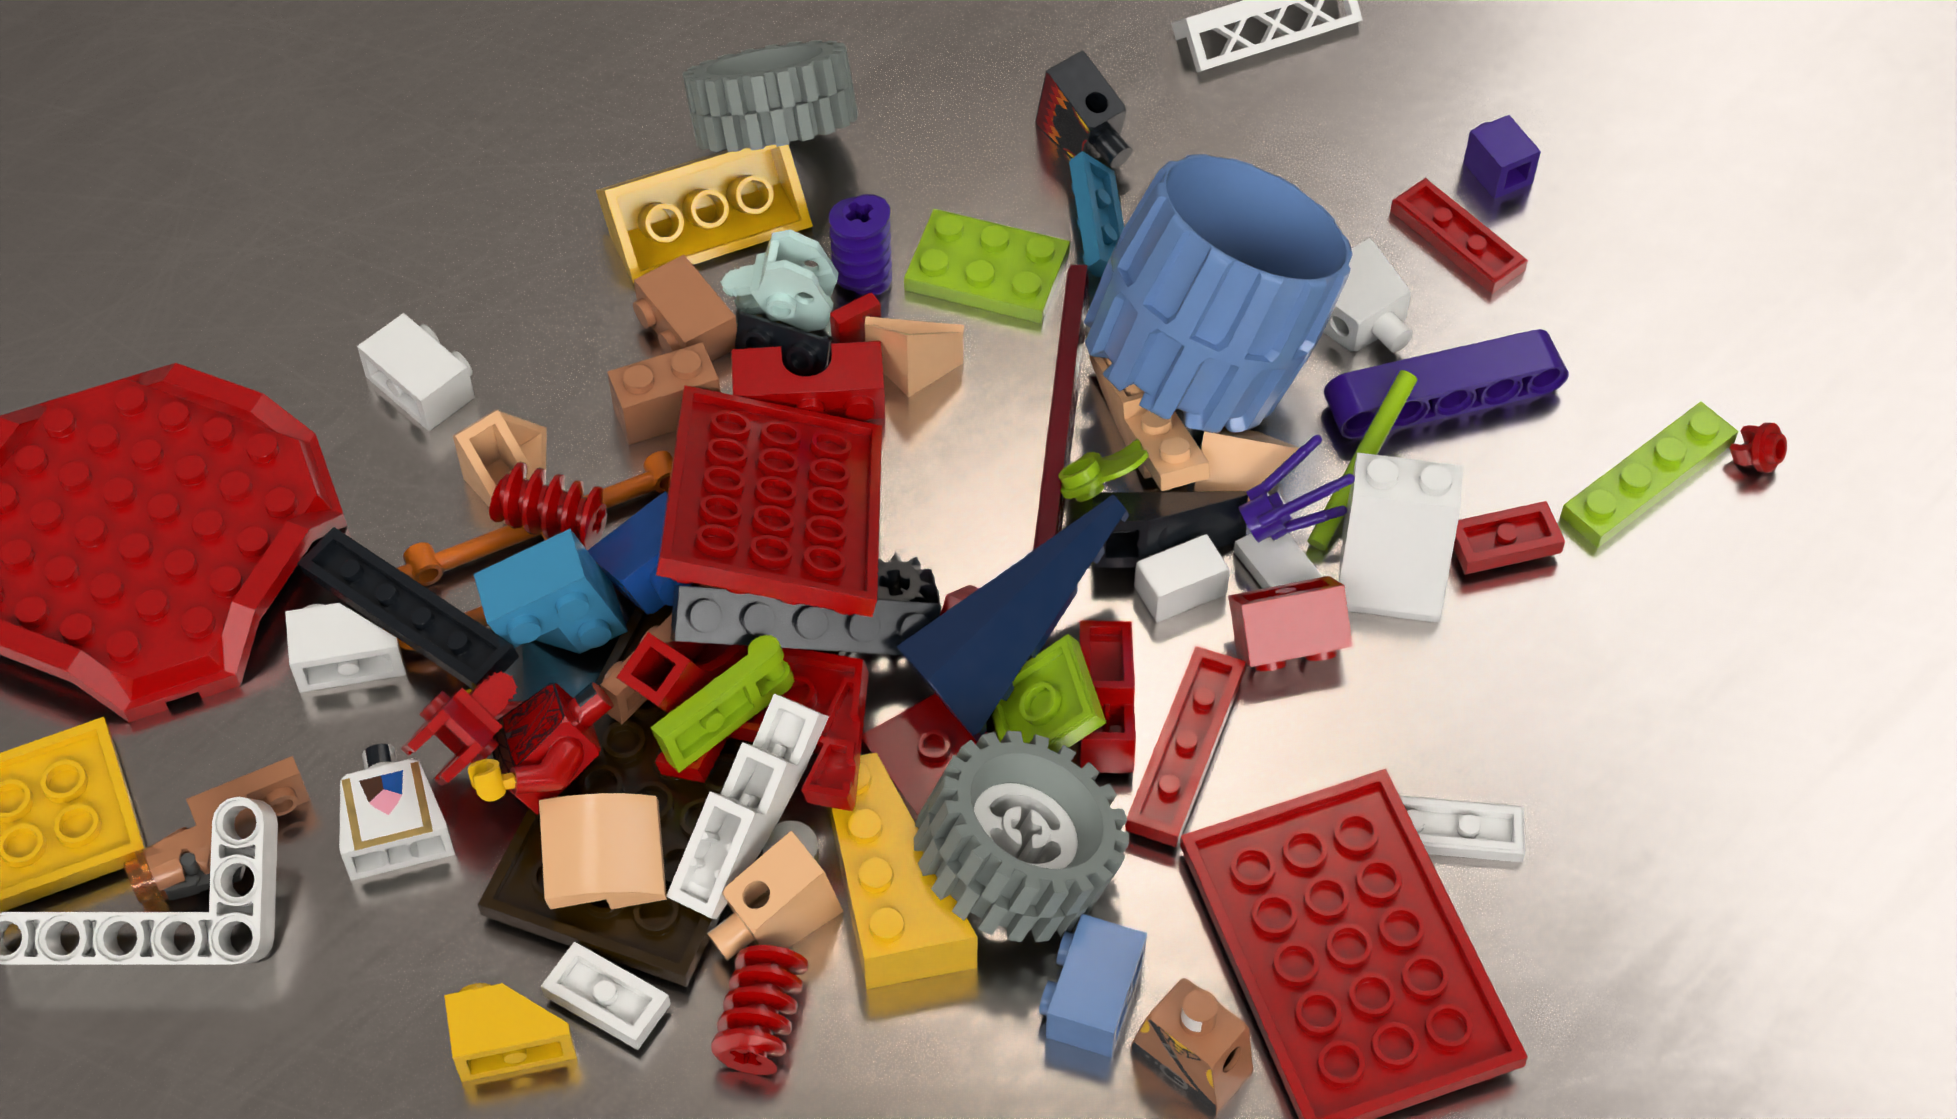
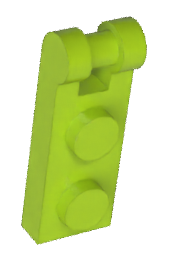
[650,635,794,773]

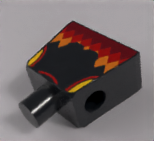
[1035,50,1133,168]

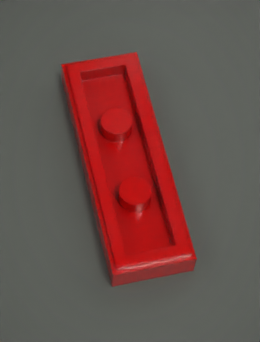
[1390,178,1528,294]

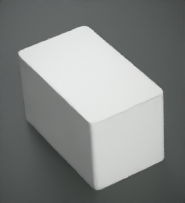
[1134,534,1230,622]

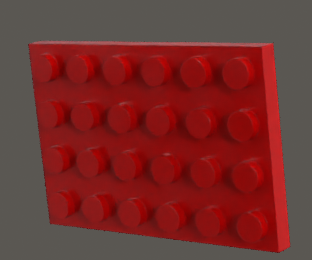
[656,385,882,617]
[1180,768,1528,1119]

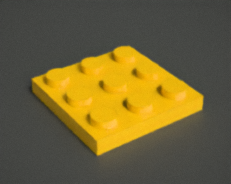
[0,717,146,913]

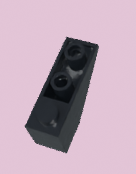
[1092,491,1248,568]

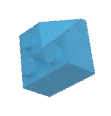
[473,529,628,654]

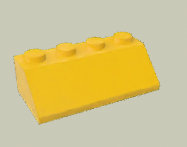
[596,145,813,284]

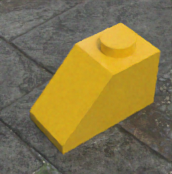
[444,983,577,1082]

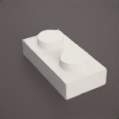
[541,942,671,1050]

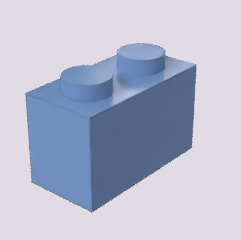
[1039,914,1147,1058]

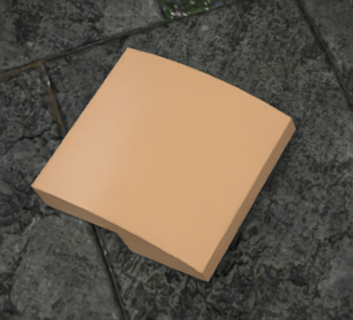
[539,793,667,910]

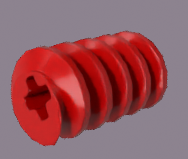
[489,461,607,550]
[711,945,809,1075]

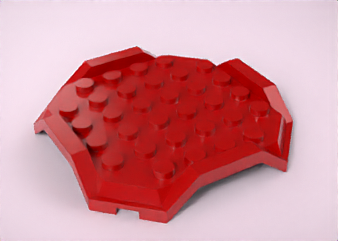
[0,363,347,723]

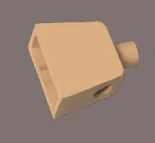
[707,831,844,961]

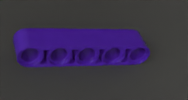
[1323,329,1569,439]

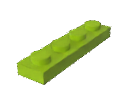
[1560,401,1739,548]

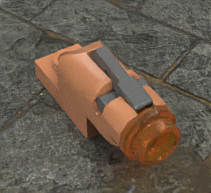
[123,756,310,904]

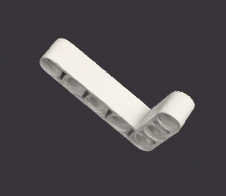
[0,797,278,965]

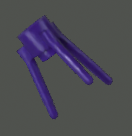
[1239,435,1355,543]

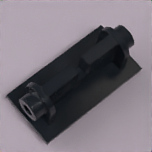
[735,311,835,376]

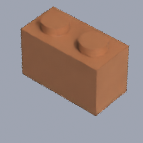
[633,255,737,362]
[607,342,721,445]

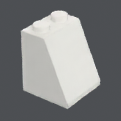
[1338,453,1463,623]

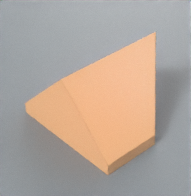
[865,316,964,398]
[453,410,547,524]
[1193,426,1299,501]

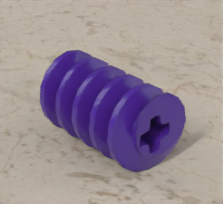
[829,194,892,296]

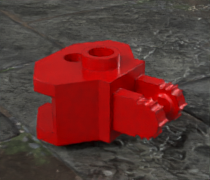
[401,671,518,786]

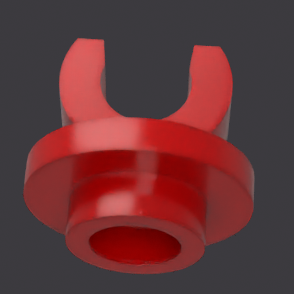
[1729,422,1787,473]

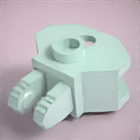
[720,230,839,332]

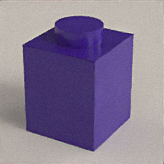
[1463,115,1541,199]

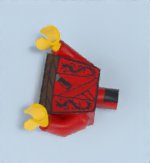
[465,682,614,815]

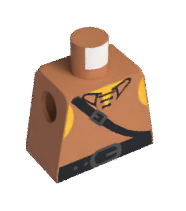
[1131,978,1253,1114]

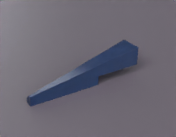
[896,495,1129,741]

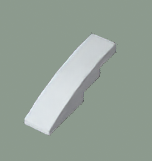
[666,694,829,919]

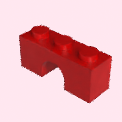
[731,341,885,422]

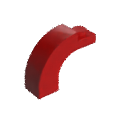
[616,632,749,713]

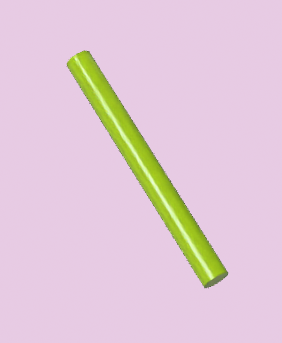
[1307,370,1418,550]

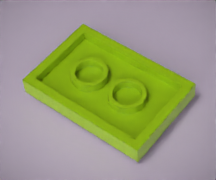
[904,209,1070,324]

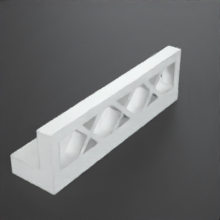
[1171,0,1363,72]

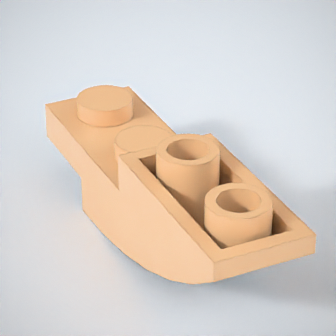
[1089,355,1210,491]

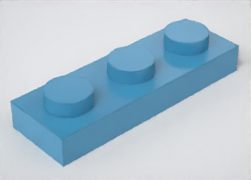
[1069,151,1124,277]

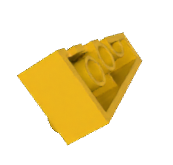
[827,753,978,990]

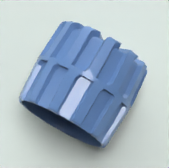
[1084,154,1353,433]

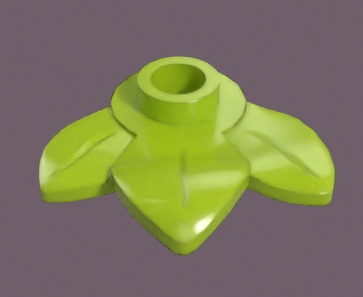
[1058,439,1149,502]

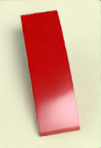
[1079,620,1136,773]

